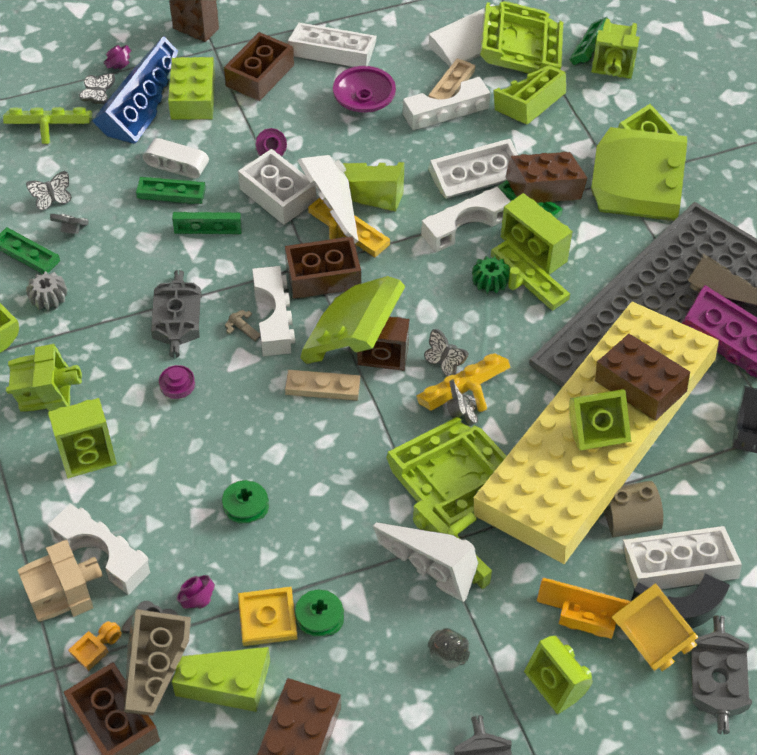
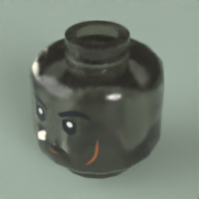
[428,628,470,669]

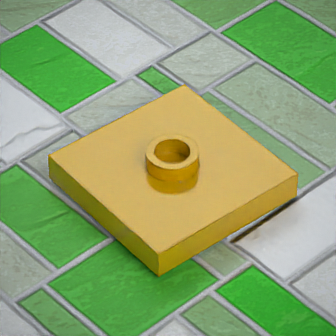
[238,587,298,646]

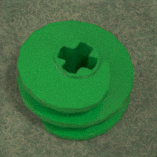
[222,480,269,524]
[295,589,344,637]

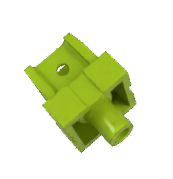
[591,19,640,79]
[6,344,82,412]

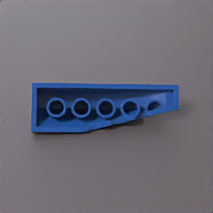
[92,36,178,144]

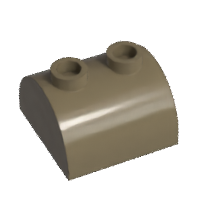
[603,481,663,538]

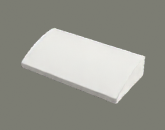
[428,4,495,67]
[288,23,377,67]
[428,139,518,199]
[623,526,742,589]

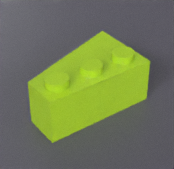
[493,65,566,125]
[342,162,405,212]
[172,647,270,712]

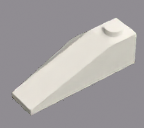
[298,155,358,243]
[373,523,478,602]

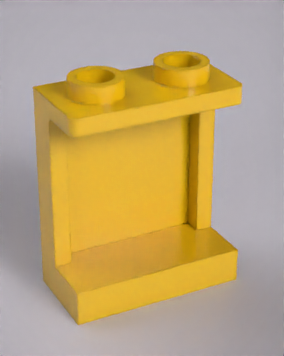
[612,583,698,671]

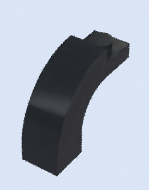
[732,386,757,453]
[631,573,730,628]

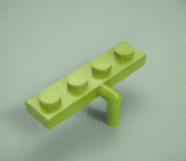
[3,107,93,144]
[490,239,570,311]
[413,500,492,589]

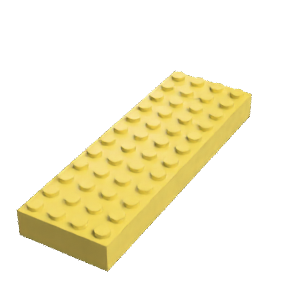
[474,302,719,564]

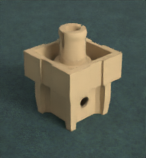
[18,539,103,622]

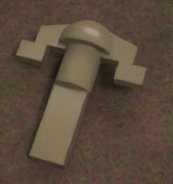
[225,310,260,342]

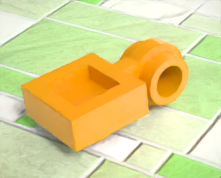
[68,621,122,671]

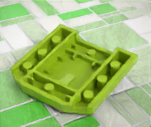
[480,1,563,73]
[591,127,687,221]
[300,276,405,364]
[386,417,507,527]

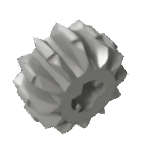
[26,271,67,311]

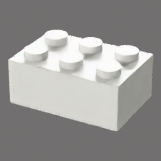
[238,149,317,225]

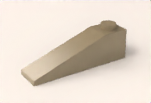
[688,254,757,305]
[124,609,191,716]

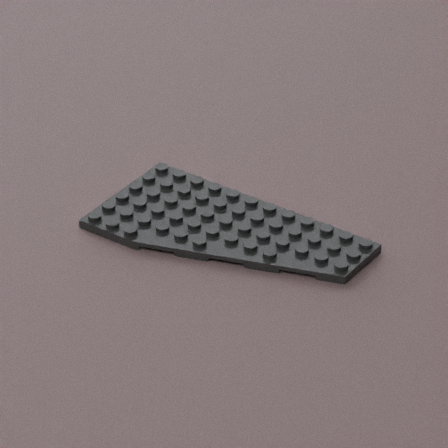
[529,201,757,387]

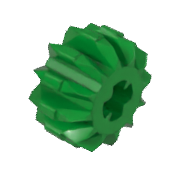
[472,256,510,294]

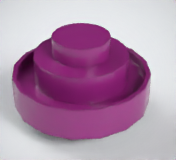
[103,45,132,70]
[255,128,287,156]
[159,365,195,399]
[177,575,215,609]

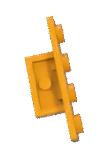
[537,578,631,639]

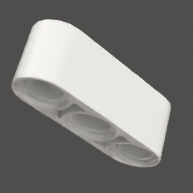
[143,138,209,179]

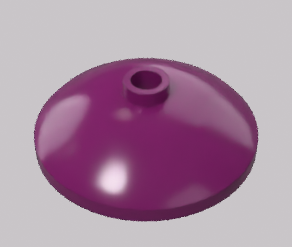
[333,66,396,113]

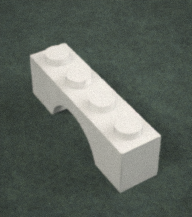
[403,77,490,131]
[421,187,511,253]
[252,266,295,356]
[48,503,150,595]

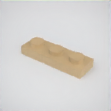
[428,58,475,100]
[285,370,360,401]

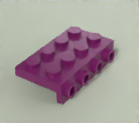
[682,285,757,377]

